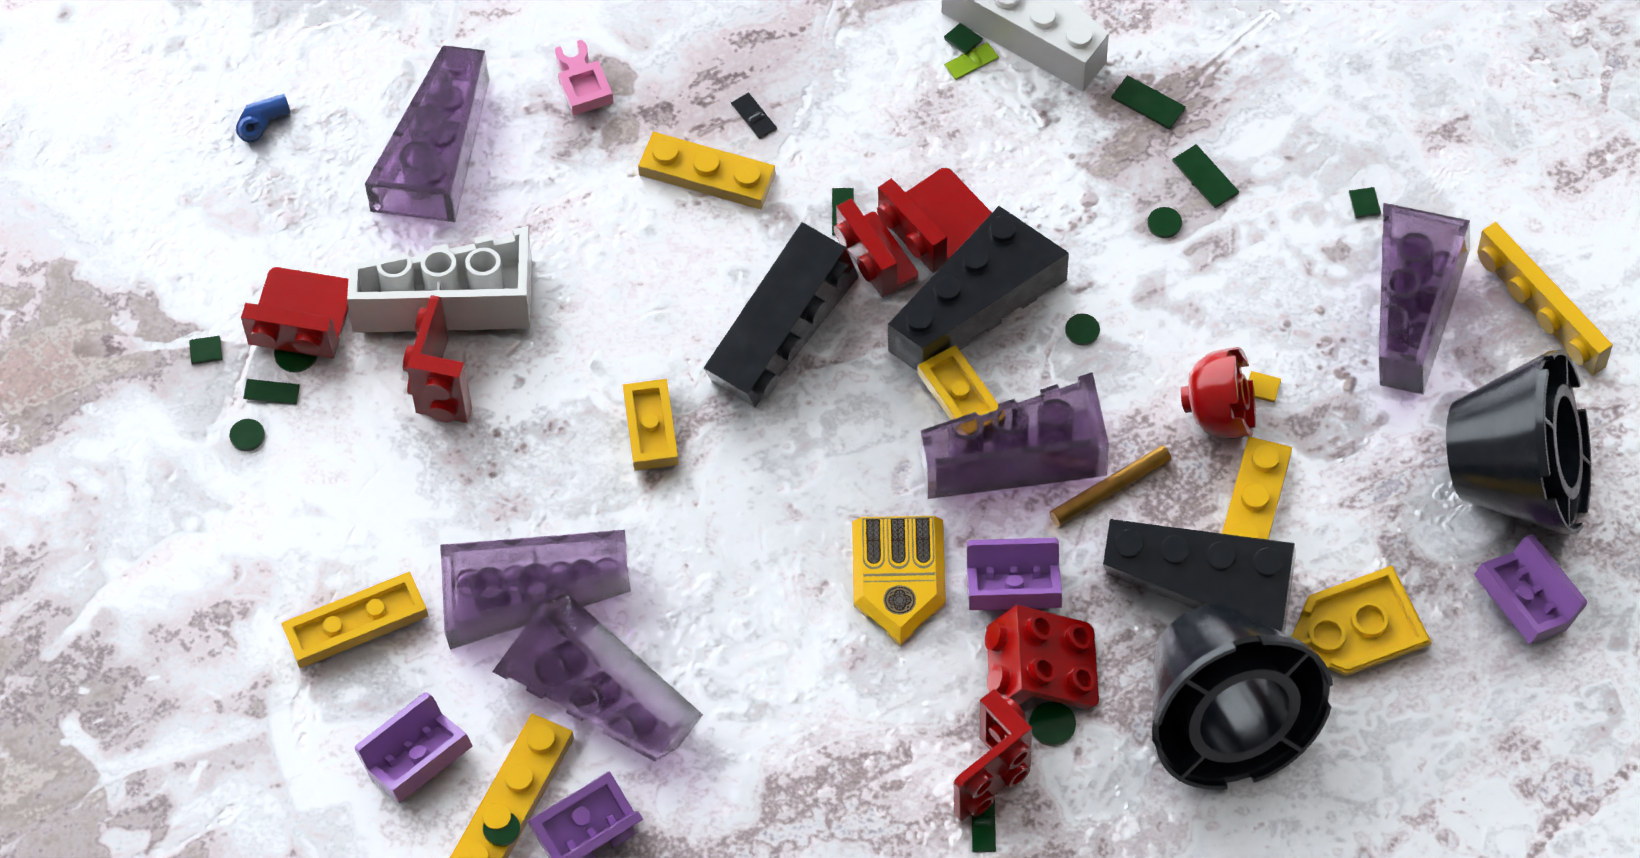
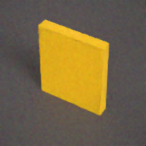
[1248,371,1281,403]

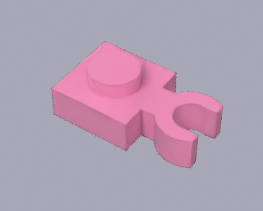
[555,40,614,116]

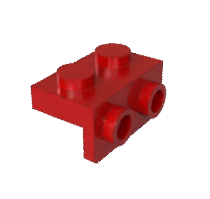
[834,198,918,298]

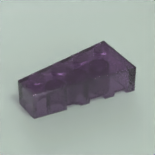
[364,45,490,222]
[1379,203,1470,395]
[921,372,1109,499]
[440,529,631,650]
[492,592,703,762]

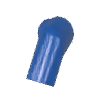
[236,93,291,143]

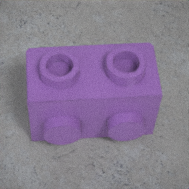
[1473,535,1587,645]
[967,538,1062,611]
[354,692,473,803]
[527,771,643,858]

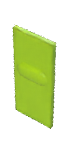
[944,42,999,80]

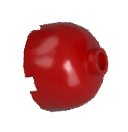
[1181,347,1256,439]

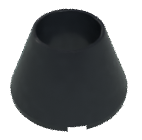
[1446,350,1591,535]
[1152,604,1333,790]

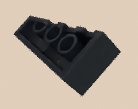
[888,206,1069,372]
[704,222,859,407]
[1103,519,1296,633]

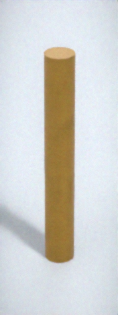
[1049,445,1171,527]

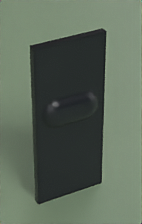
[731,92,777,139]

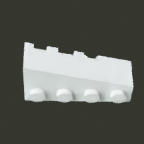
[941,0,1109,92]
[347,226,532,333]

